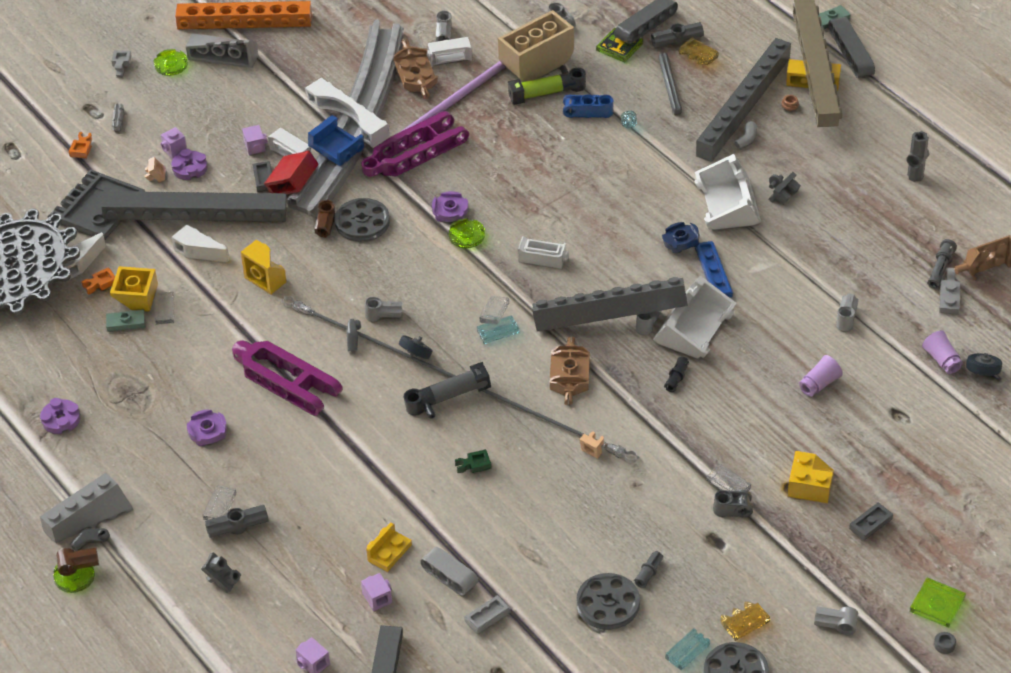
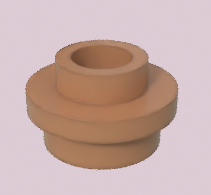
[781,95,799,111]

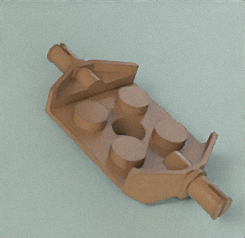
[393,39,438,99]
[954,235,1011,280]
[550,337,590,405]

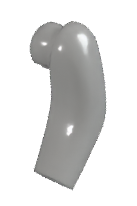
[735,121,757,149]

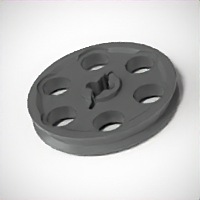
[335,198,390,241]
[577,573,640,630]
[703,642,769,673]

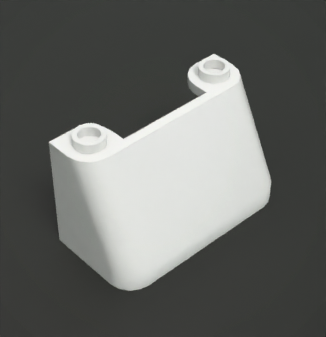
[695,154,761,230]
[653,276,736,359]

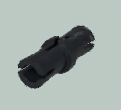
[664,356,689,392]

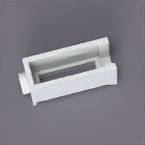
[427,37,472,67]
[268,128,311,156]
[518,236,569,269]

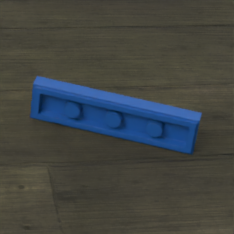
[695,241,733,298]

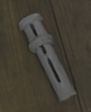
[927,239,957,289]

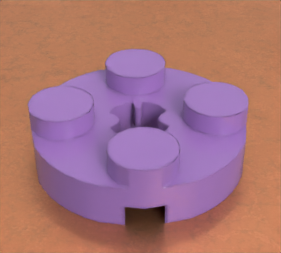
[171,149,207,180]
[432,191,468,222]
[40,398,80,434]
[187,409,227,446]

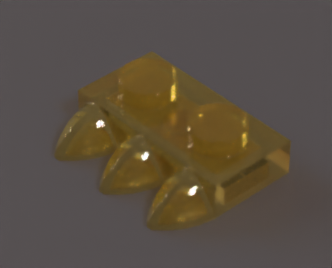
[679,38,719,66]
[720,601,770,641]

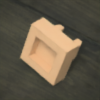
[145,157,166,183]
[580,431,604,459]

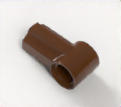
[314,200,335,238]
[56,548,99,576]

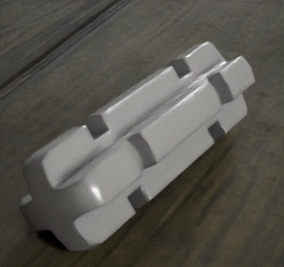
[112,104,124,132]

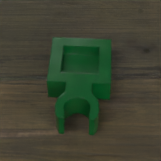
[455,449,492,473]

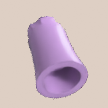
[922,330,963,374]
[799,355,843,397]

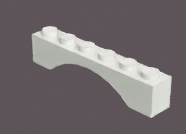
[305,78,390,148]

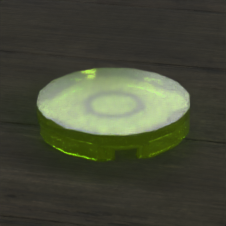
[153,49,188,76]
[448,218,485,248]
[53,565,95,593]

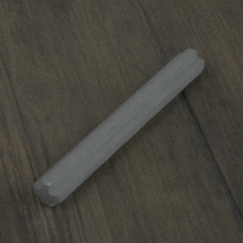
[659,53,682,115]

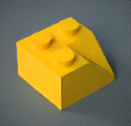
[241,239,287,295]
[110,266,158,312]
[787,451,834,504]

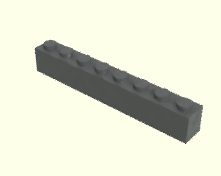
[532,277,688,332]

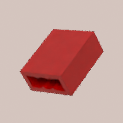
[264,150,319,195]

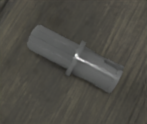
[634,551,663,588]

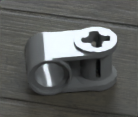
[713,490,753,517]

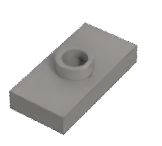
[464,595,511,634]

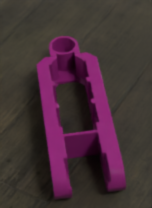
[361,111,469,177]
[232,340,343,416]

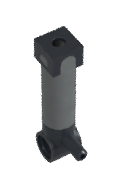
[403,362,491,419]

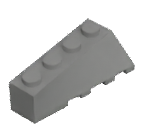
[186,34,258,68]
[40,473,133,543]

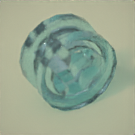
[621,111,637,128]

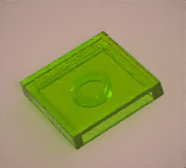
[909,577,966,628]

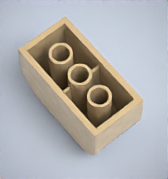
[498,10,574,82]

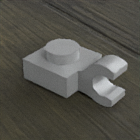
[111,51,132,77]

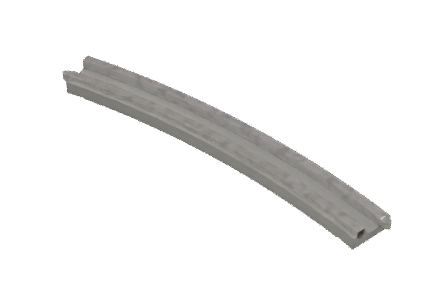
[287,19,404,217]

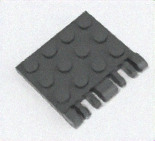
[48,170,145,240]

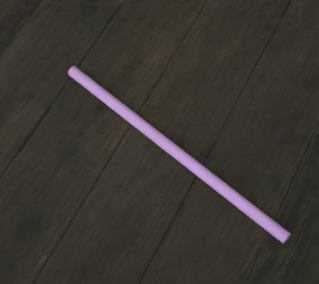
[398,61,505,144]

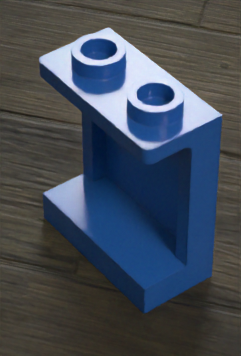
[308,115,364,166]

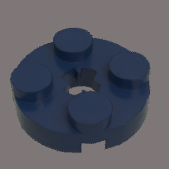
[662,222,700,254]

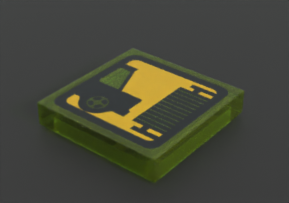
[596,28,643,63]

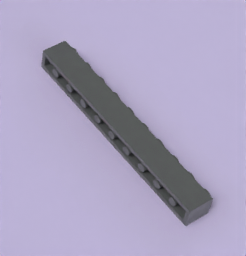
[696,38,791,162]
[101,191,287,222]

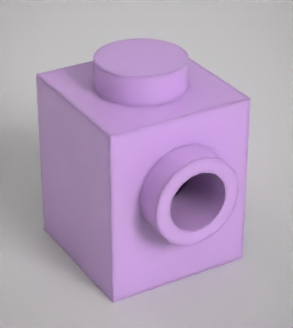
[242,125,268,155]
[160,127,187,159]
[361,573,392,611]
[295,637,330,673]

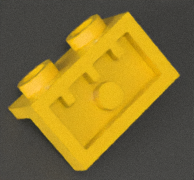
[366,522,412,572]

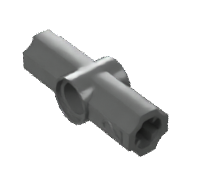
[651,22,704,48]
[906,131,930,182]
[205,504,269,538]

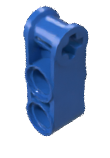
[562,94,614,118]

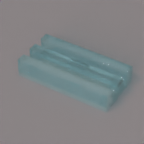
[477,315,519,344]
[665,628,710,671]

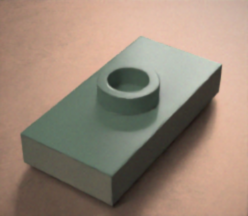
[818,5,851,29]
[106,310,145,332]

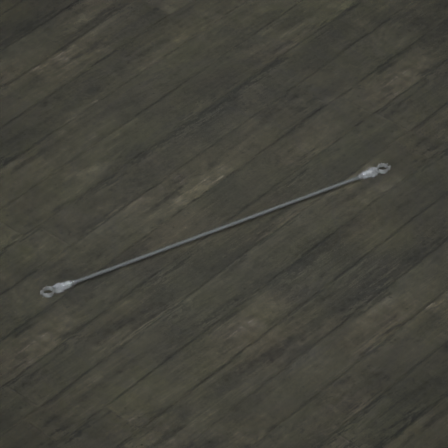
[281,295,639,463]

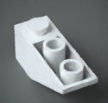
[172,225,229,262]
[64,232,106,279]

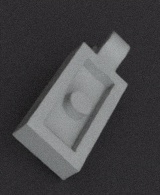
[939,268,960,315]

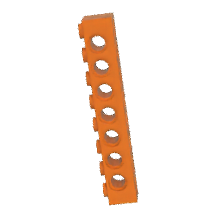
[175,1,312,29]

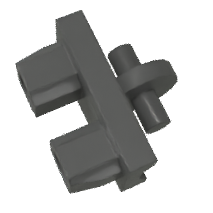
[768,172,801,205]
[201,552,241,593]

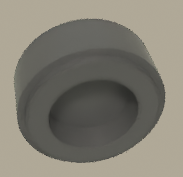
[934,632,956,654]

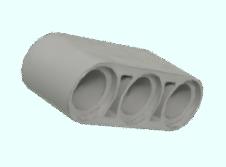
[420,547,479,596]

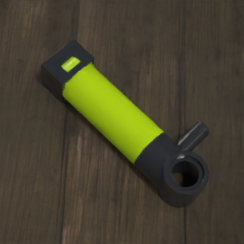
[508,65,586,105]

